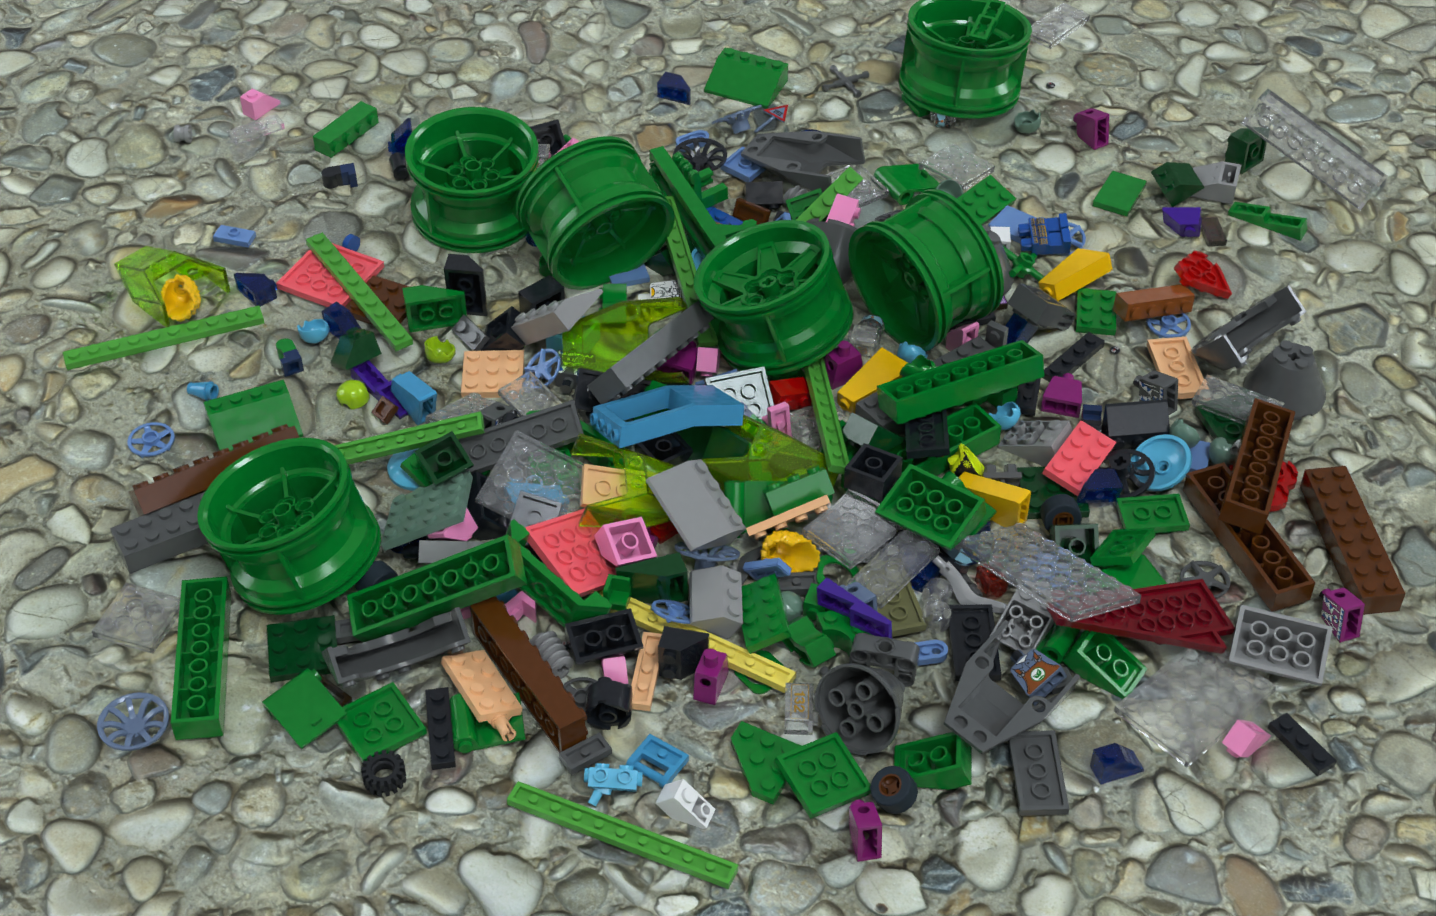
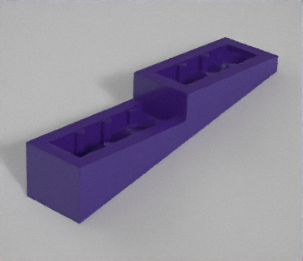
[351,360,409,419]
[817,577,892,639]

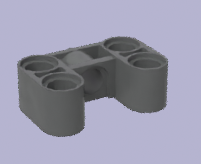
[849,633,920,687]

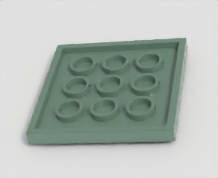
[381,471,473,551]

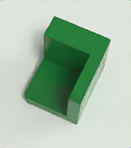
[603,574,631,611]

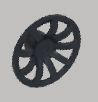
[673,138,727,172]
[1091,449,1155,500]

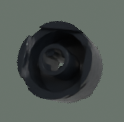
[585,677,633,730]

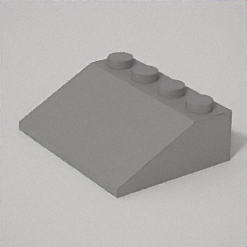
[511,289,603,345]
[645,459,746,552]
[1228,605,1333,686]

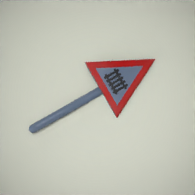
[754,105,788,133]

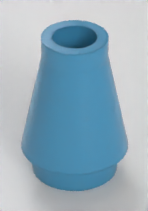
[187,381,219,401]

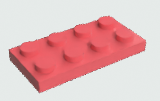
[1042,420,1116,496]

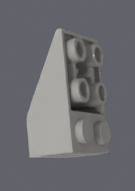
[1192,161,1241,204]
[998,420,1073,466]
[990,580,1062,655]

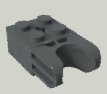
[1007,283,1076,330]

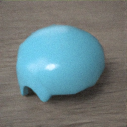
[297,319,330,344]
[897,341,928,363]
[989,401,1021,430]

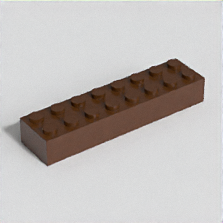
[1218,398,1295,534]
[129,424,300,515]
[1183,462,1316,612]
[1300,466,1405,615]
[470,596,588,753]

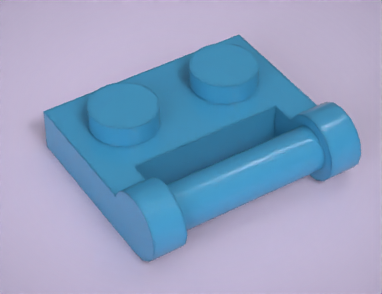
[626,734,689,788]

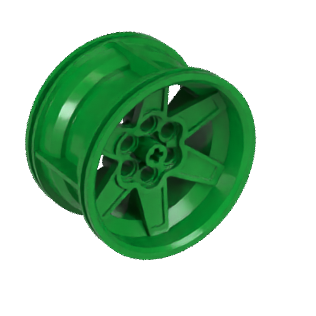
[898,0,1032,119]
[405,107,539,253]
[516,136,675,290]
[848,189,1004,352]
[694,220,854,376]
[197,438,381,615]

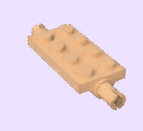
[441,650,523,741]

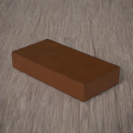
[732,198,771,225]

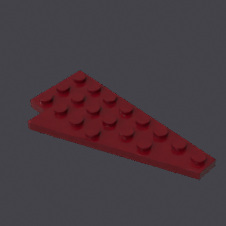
[1046,579,1235,654]

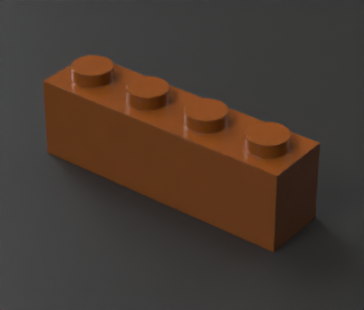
[1113,284,1195,321]

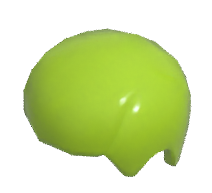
[424,336,456,364]
[336,380,370,409]

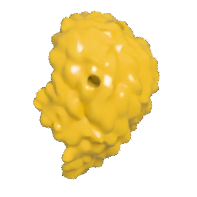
[160,274,201,322]
[760,530,820,573]

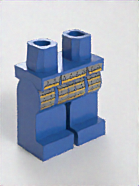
[1018,213,1071,256]

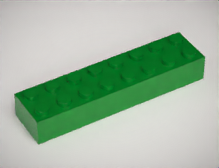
[877,340,1044,424]
[841,403,1001,507]
[347,534,527,642]
[171,576,231,740]

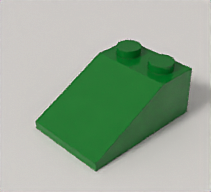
[402,285,467,333]
[1062,630,1148,700]
[894,732,972,790]

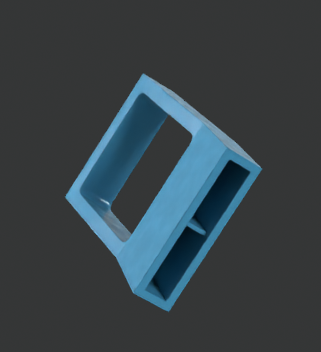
[590,385,744,448]

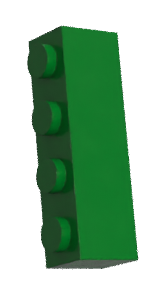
[313,101,379,158]

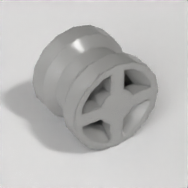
[174,125,192,143]

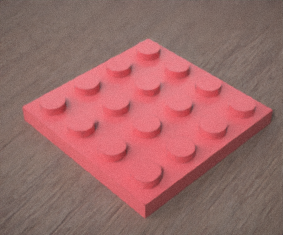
[276,243,384,312]
[525,508,617,597]

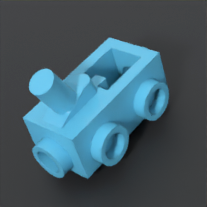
[584,763,643,807]

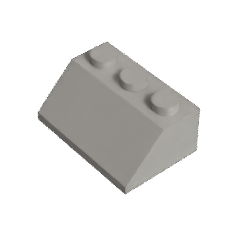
[689,565,743,639]

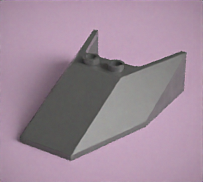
[741,131,865,193]
[944,620,1080,754]

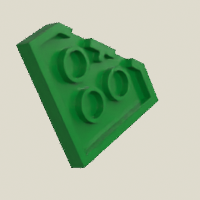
[731,721,801,805]

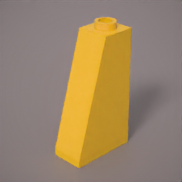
[1038,248,1113,301]
[837,347,908,413]
[958,472,1031,533]

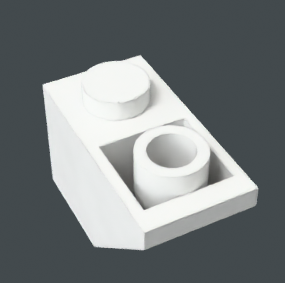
[655,779,715,829]

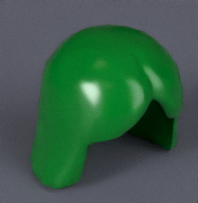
[899,354,936,377]

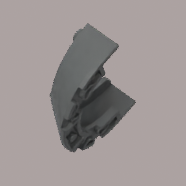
[1191,285,1307,371]
[321,607,471,689]

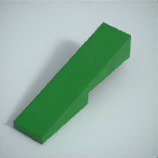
[969,0,1006,43]
[1228,202,1307,241]

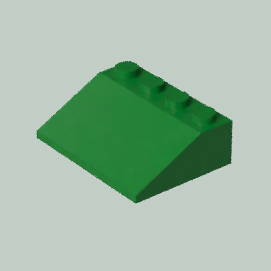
[704,47,788,109]
[203,379,304,450]
[875,464,986,551]

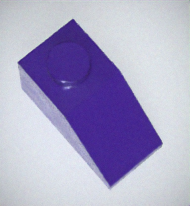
[1162,207,1202,237]

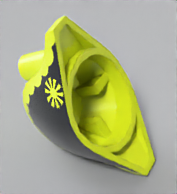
[948,443,984,477]

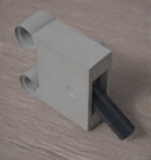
[401,540,486,564]

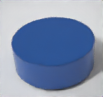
[342,234,360,251]

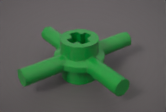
[1003,246,1045,281]

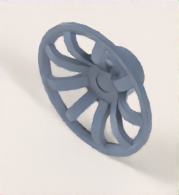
[711,105,762,134]
[674,541,740,570]
[97,692,170,751]

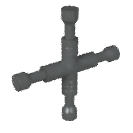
[822,65,869,98]

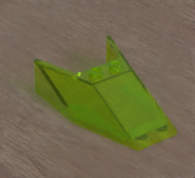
[114,246,230,327]
[562,297,689,383]
[701,415,839,491]
[571,433,675,528]

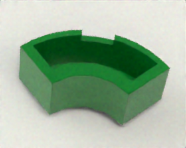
[599,284,627,323]
[816,611,872,657]
[782,616,836,667]

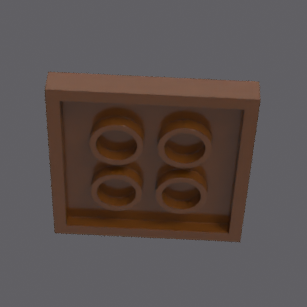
[343,275,410,325]

